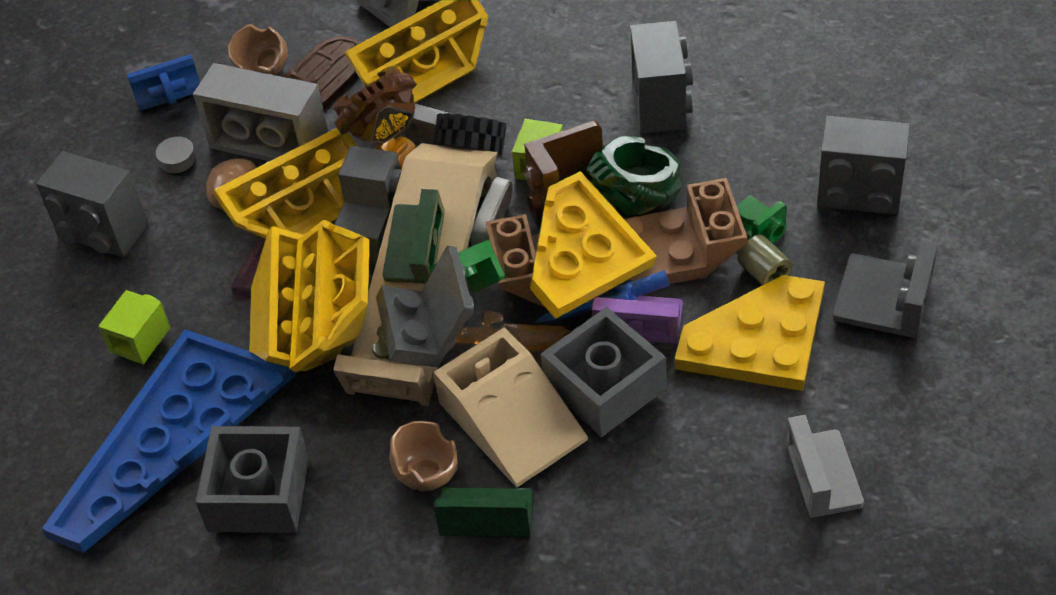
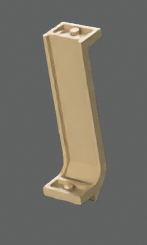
[333,143,498,406]

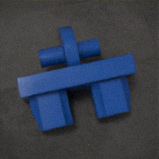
[127,54,200,111]

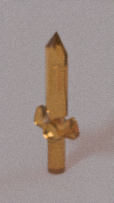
[455,311,571,352]

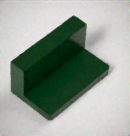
[382,189,445,284]
[434,487,533,537]

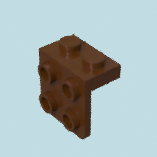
[524,121,603,221]

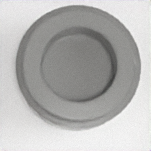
[156,137,196,173]

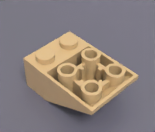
[433,327,588,488]

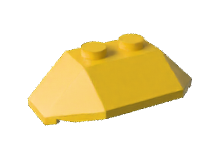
[345,0,489,103]
[212,128,358,239]
[289,220,369,372]
[249,226,341,371]

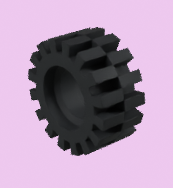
[433,113,507,156]

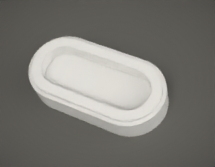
[471,177,513,246]

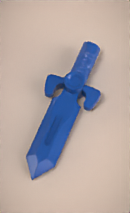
[534,270,670,324]

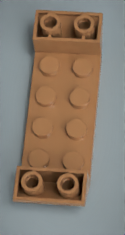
[486,178,748,307]

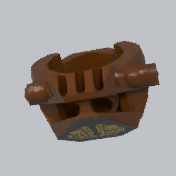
[333,66,417,143]

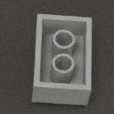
[193,63,328,161]

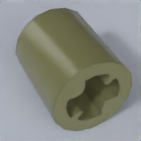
[737,235,792,285]

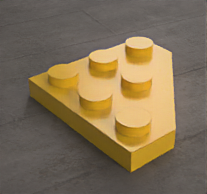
[530,171,657,319]
[674,275,825,391]

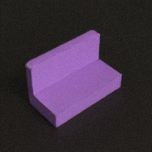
[592,293,683,344]

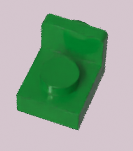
[736,195,787,243]
[428,239,505,292]

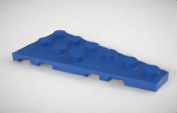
[41,329,296,553]

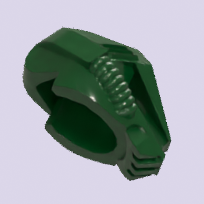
[587,136,683,217]

